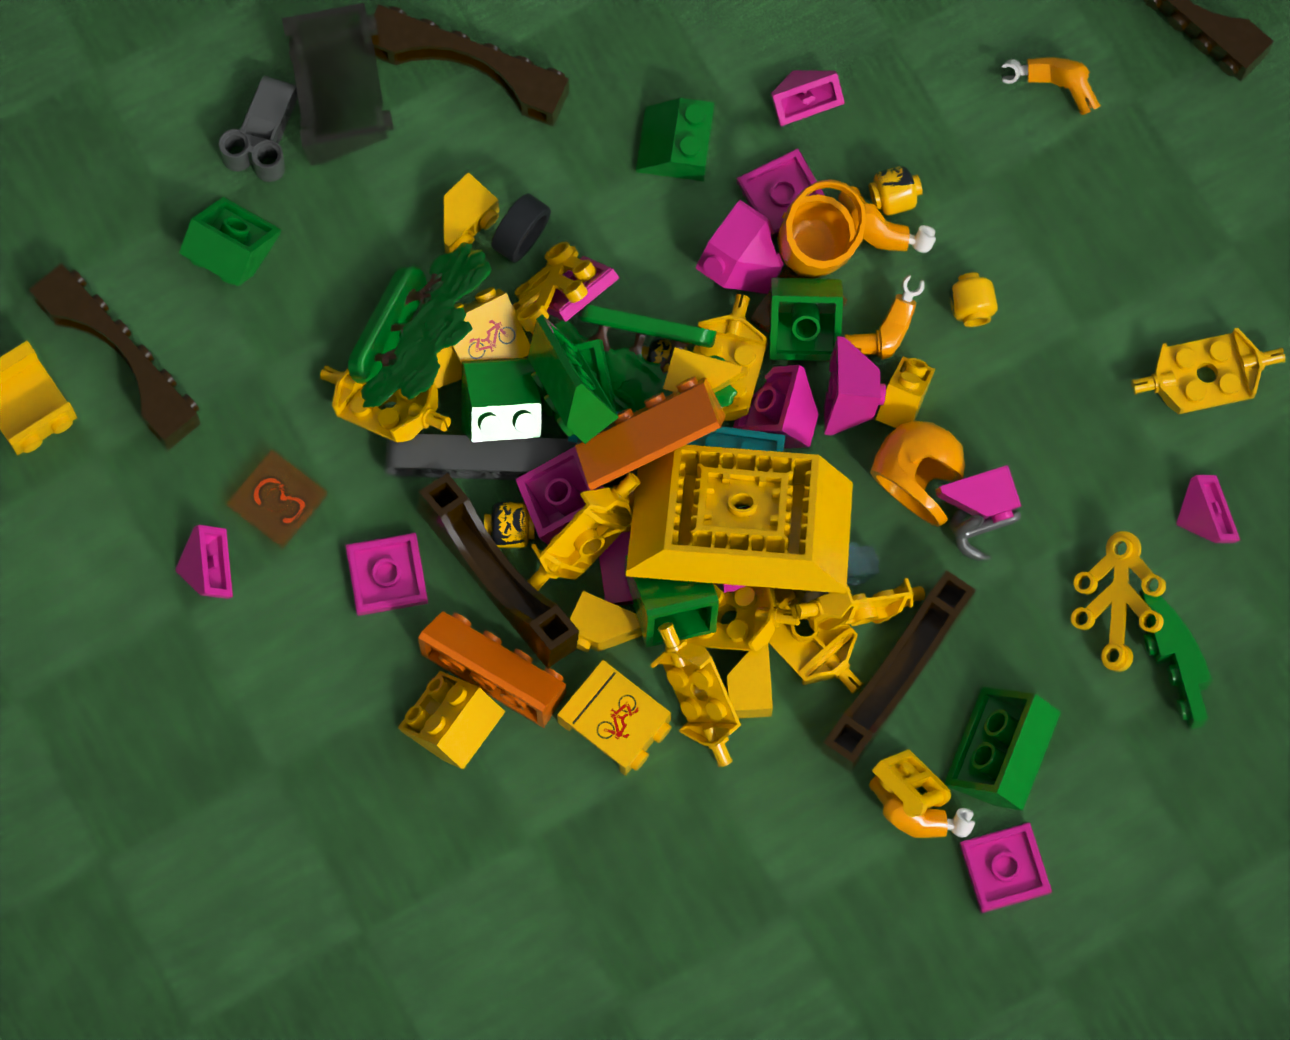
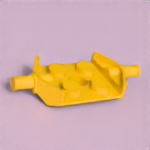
[693,294,768,421]
[1131,328,1285,415]
[320,366,451,443]
[527,473,641,591]
[792,578,925,632]
[683,583,801,652]
[768,588,864,694]
[650,622,741,767]

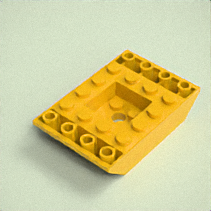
[626,445,853,594]

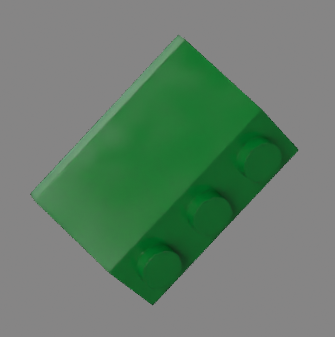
[528,315,619,444]
[944,686,1061,811]

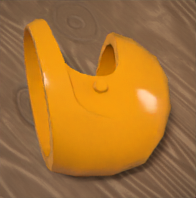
[777,179,867,278]
[870,421,965,527]

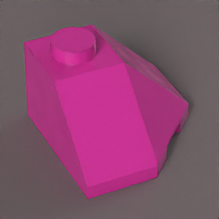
[695,200,784,294]
[824,336,886,435]
[733,365,819,448]
[935,465,1021,523]

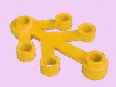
[512,242,597,334]
[1071,531,1166,672]

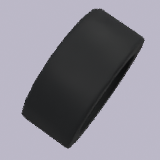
[491,193,551,263]

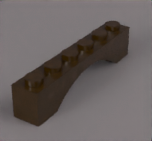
[1143,0,1274,82]
[362,4,570,127]
[29,263,201,451]
[417,473,579,669]
[821,570,976,772]

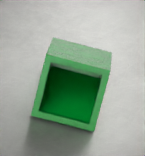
[624,555,719,648]

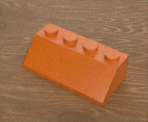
[575,376,726,490]
[418,611,567,728]

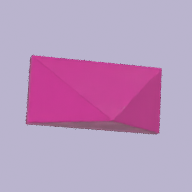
[771,70,845,126]
[1176,475,1240,543]
[175,525,233,599]

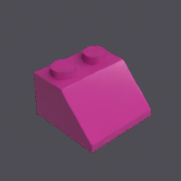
[515,447,604,545]

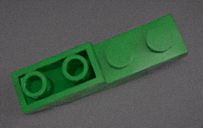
[1136,587,1213,730]

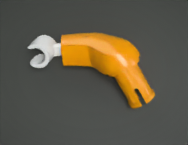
[1001,57,1101,115]
[839,186,936,253]
[844,275,925,360]
[869,775,975,838]

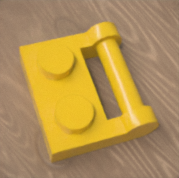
[872,749,951,818]

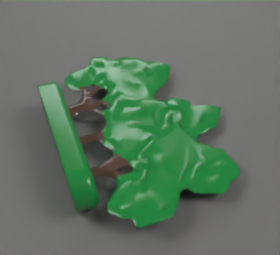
[348,242,492,407]
[538,304,737,416]

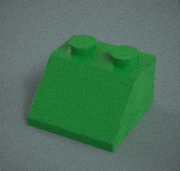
[636,98,715,182]
[179,197,282,287]
[769,278,843,361]
[462,358,541,442]

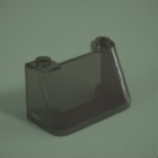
[282,3,394,166]

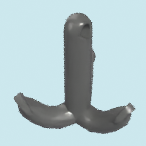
[950,509,1021,561]

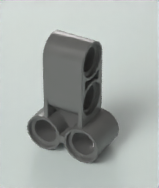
[219,75,299,182]

